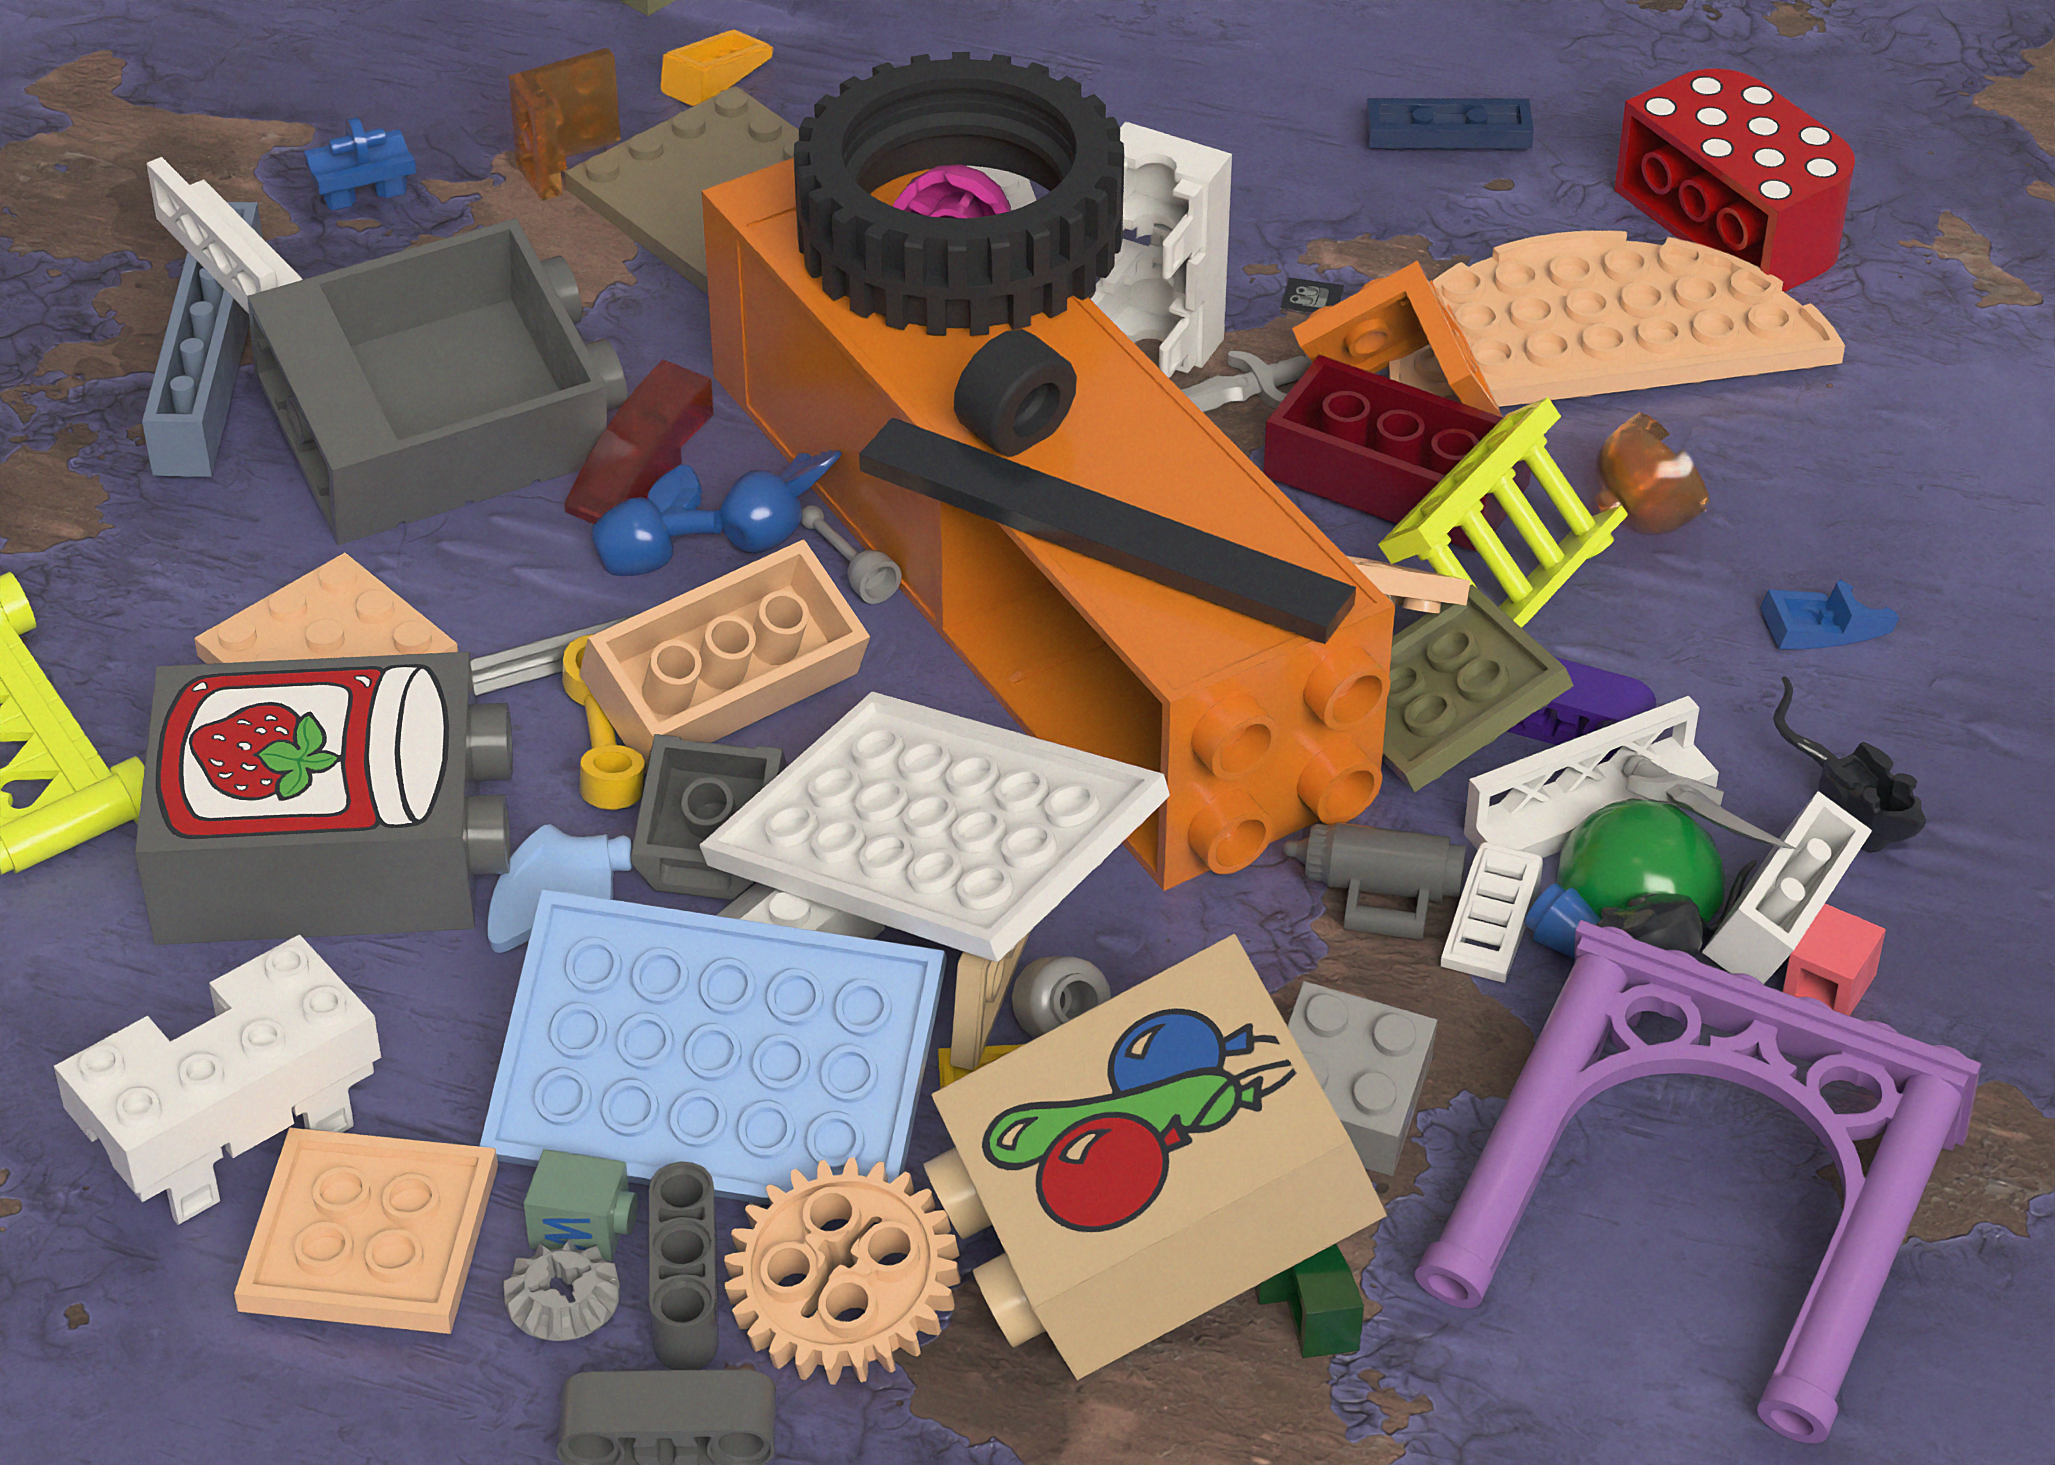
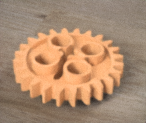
[724,1158,961,1384]

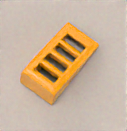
[661,29,773,107]

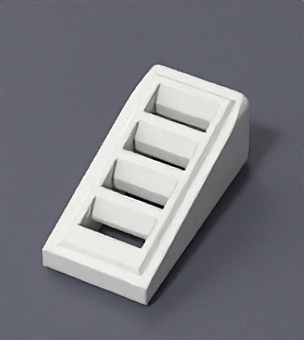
[1440,842,1543,983]

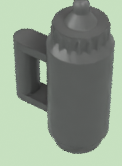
[1283,822,1466,940]

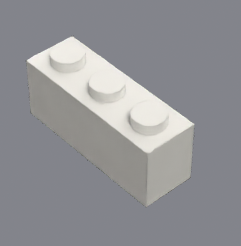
[1702,791,1872,984]

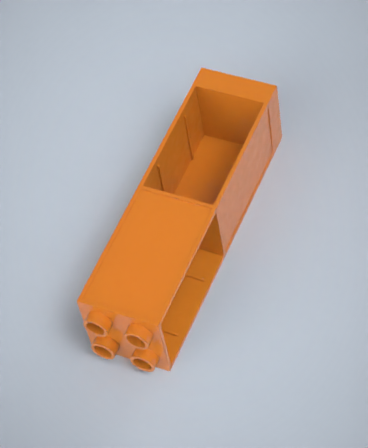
[701,158,1395,891]

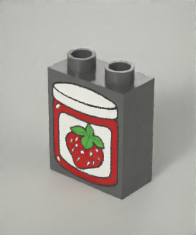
[135,652,513,945]

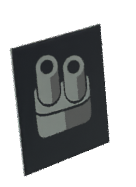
[1280,277,1345,313]

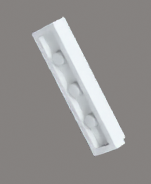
[146,157,303,314]
[1464,696,1719,859]

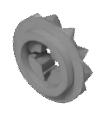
[504,1239,620,1341]

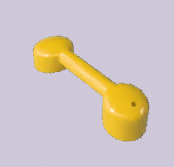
[562,634,645,810]

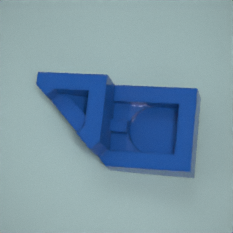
[1760,579,1899,649]

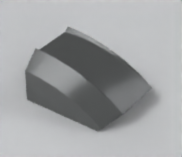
[631,734,788,900]

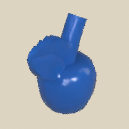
[720,450,842,553]
[591,465,723,576]

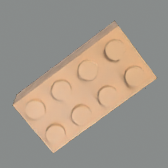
[579,539,870,774]

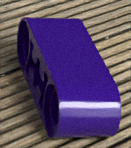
[1506,656,1656,760]

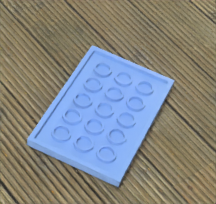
[480,889,947,1223]

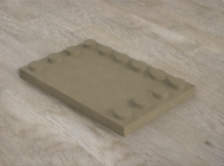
[564,86,799,295]

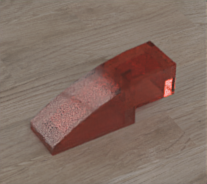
[564,359,714,524]

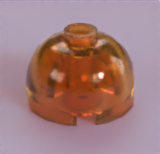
[1594,412,1710,535]

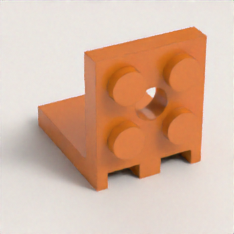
[1292,260,1503,417]

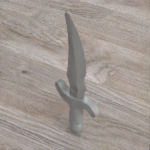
[1181,351,1313,412]
[1624,755,1797,850]

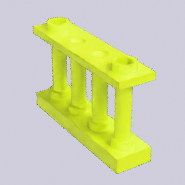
[1378,397,1628,628]

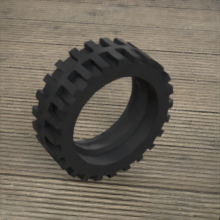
[794,52,1124,336]

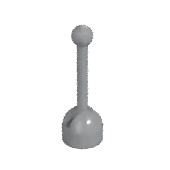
[801,505,902,604]

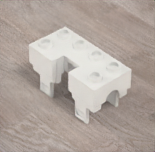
[1091,122,1232,378]
[54,934,381,1225]

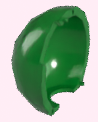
[1555,798,1726,924]

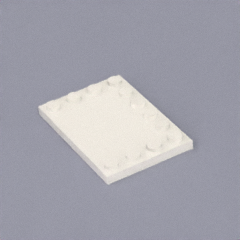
[699,692,1170,963]

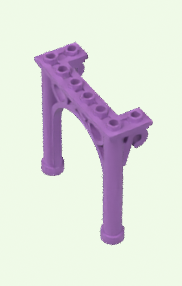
[1415,920,1981,1444]

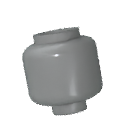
[1011,955,1111,1039]

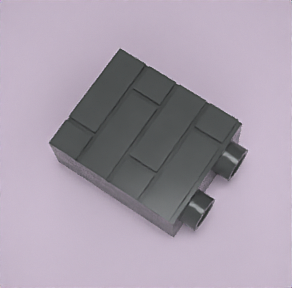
[247,218,628,546]

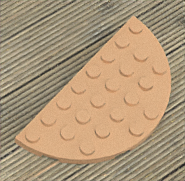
[1388,231,1845,407]

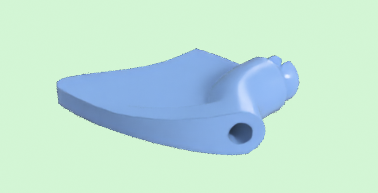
[488,824,634,953]

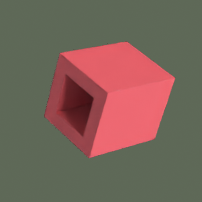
[1783,903,1886,1016]

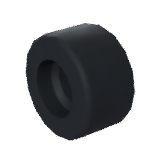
[954,329,1077,457]

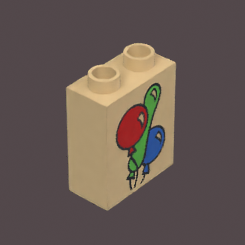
[923,933,1387,1380]

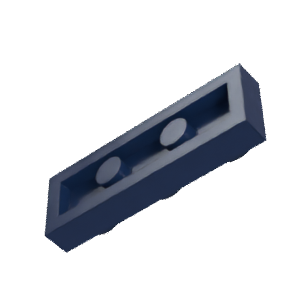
[1366,98,1534,151]

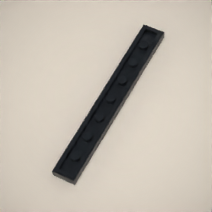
[859,417,1356,644]

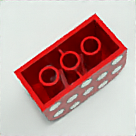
[1614,68,1855,292]

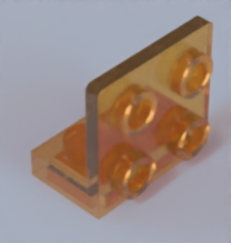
[508,48,620,201]

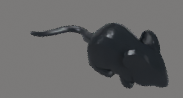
[1773,676,1926,853]
[1596,860,1757,957]

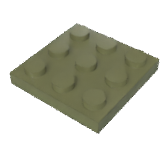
[1382,584,1574,793]

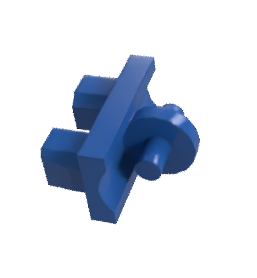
[304,117,417,211]

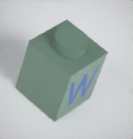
[523,1149,638,1262]

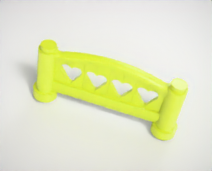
[0,572,145,875]

